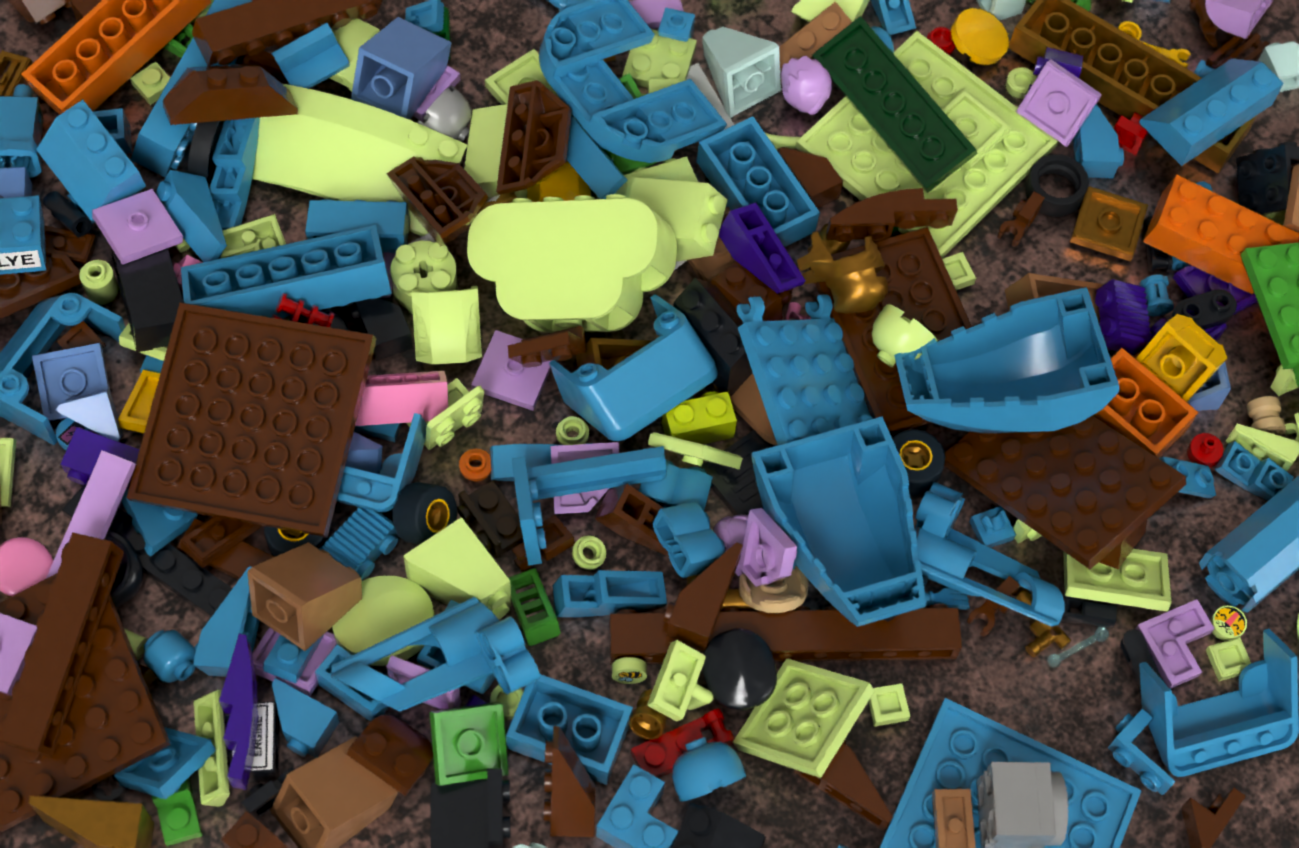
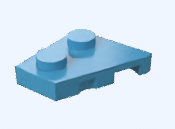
[121,488,198,556]

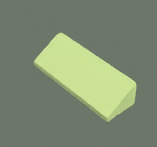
[194,690,230,807]

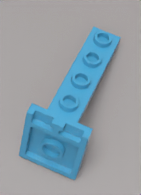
[511,446,667,566]

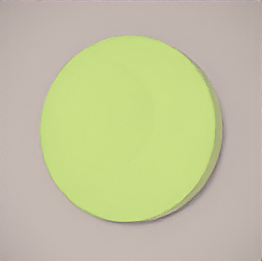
[332,575,434,666]

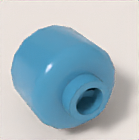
[143,630,195,683]

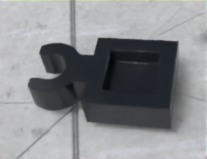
[241,766,295,820]

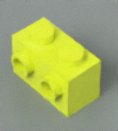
[661,391,737,445]

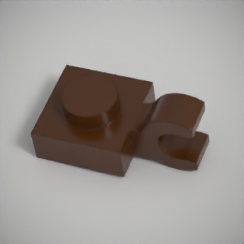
[997,191,1045,247]
[512,515,575,571]
[967,576,1020,637]

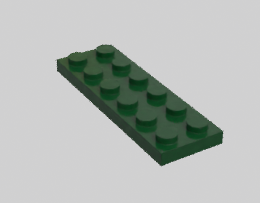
[812,16,978,193]

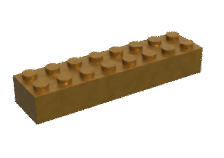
[1008,0,1257,174]

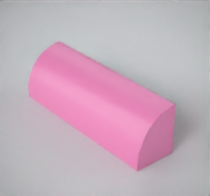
[355,371,448,426]

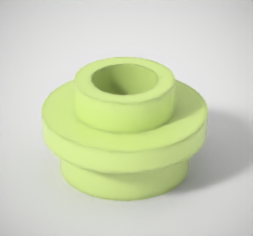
[556,416,589,445]
[572,535,606,570]

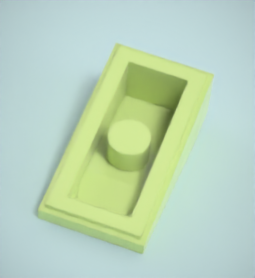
[1226,423,1299,471]

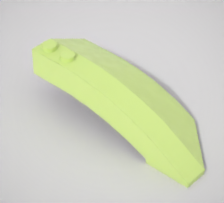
[252,84,468,236]

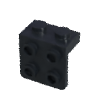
[1236,142,1299,215]
[430,769,511,848]

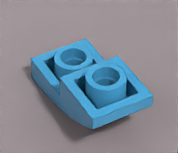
[1214,441,1294,501]
[490,444,560,482]

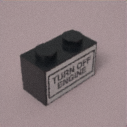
[225,701,280,783]

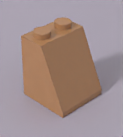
[247,542,362,651]
[270,736,399,848]

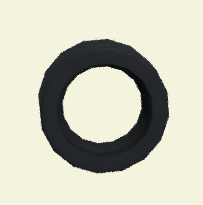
[1025,154,1089,217]

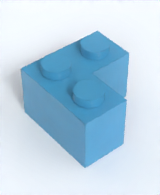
[596,764,679,848]

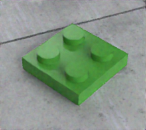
[430,702,509,785]

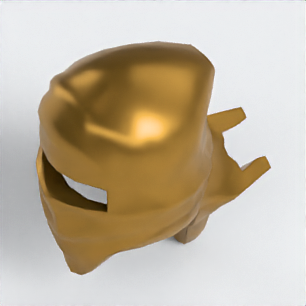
[797,231,888,313]

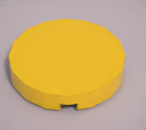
[951,8,1009,65]

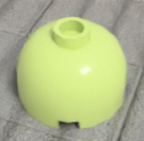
[872,304,938,367]

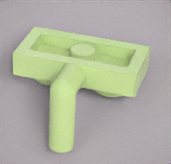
[647,640,713,722]

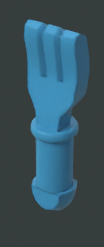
[925,588,970,610]

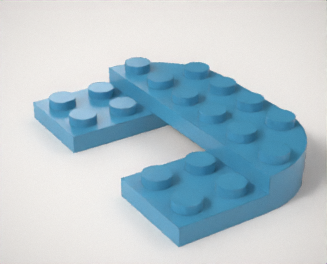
[539,0,727,163]

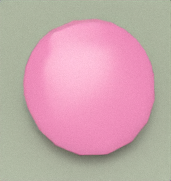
[0,537,53,597]

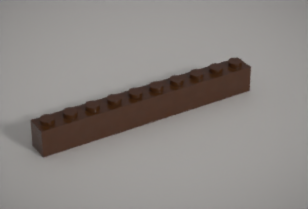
[609,604,962,665]

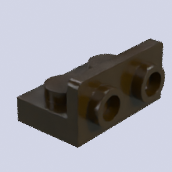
[457,480,524,558]

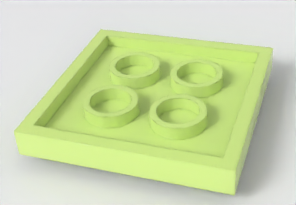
[732,658,875,778]

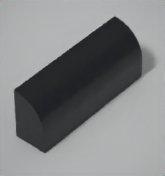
[111,248,184,352]

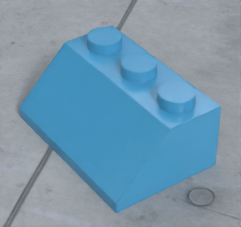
[36,100,146,223]

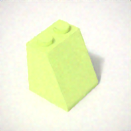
[625,177,727,262]
[403,517,512,619]

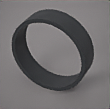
[188,121,224,179]

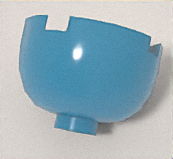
[672,737,746,802]

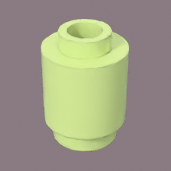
[80,260,119,305]

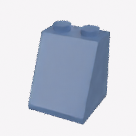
[351,17,452,120]

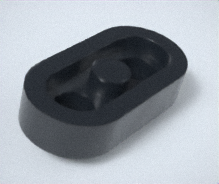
[1172,289,1237,330]

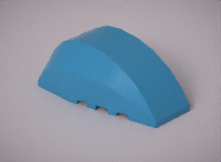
[894,287,1120,433]
[751,417,926,627]

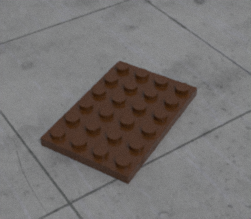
[808,227,972,435]
[944,415,1186,570]

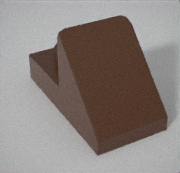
[1181,788,1246,848]

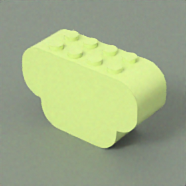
[467,194,677,333]

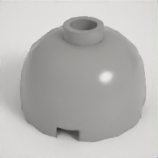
[417,85,472,142]

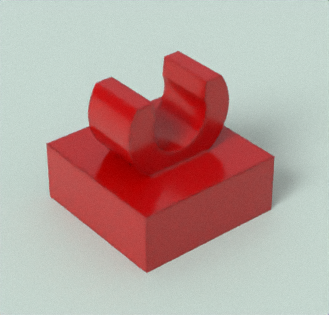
[1114,112,1148,156]

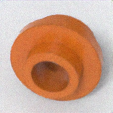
[459,448,491,482]

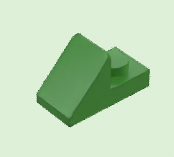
[151,777,203,846]

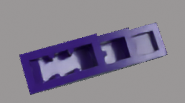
[219,634,258,790]

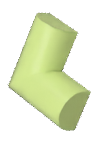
[220,214,286,259]

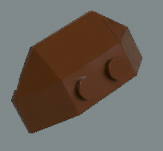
[163,63,298,125]
[496,80,572,195]
[387,156,488,247]

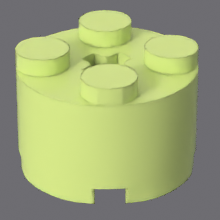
[390,241,458,314]

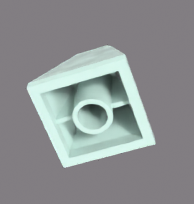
[702,26,781,118]

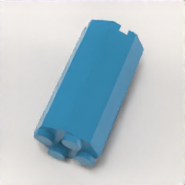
[1199,476,1299,613]

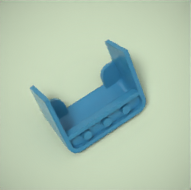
[0,293,125,446]
[549,294,718,441]
[337,413,427,512]
[1139,629,1299,777]

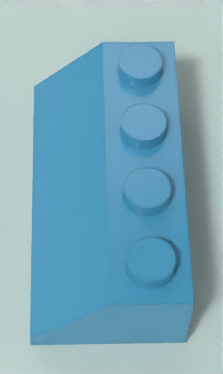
[1139,59,1284,166]

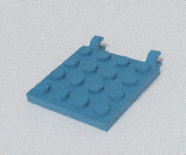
[737,295,873,445]

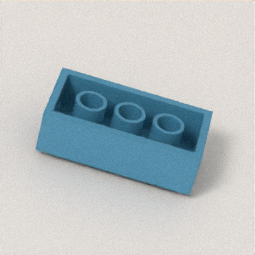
[697,116,820,247]

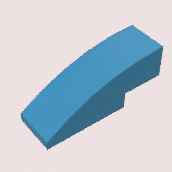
[552,570,667,618]

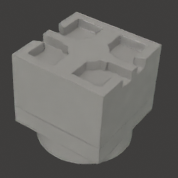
[976,762,1068,848]

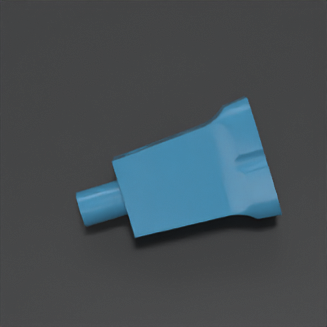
[0,84,44,178]

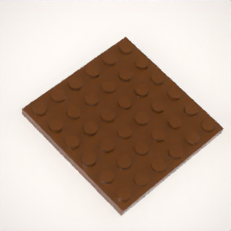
[127,303,377,537]
[0,574,171,833]

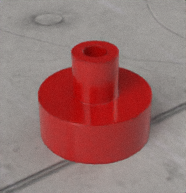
[1187,433,1224,468]

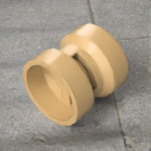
[1246,396,1286,436]

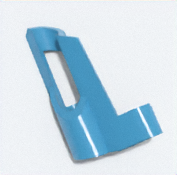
[915,482,1065,627]
[331,597,540,712]

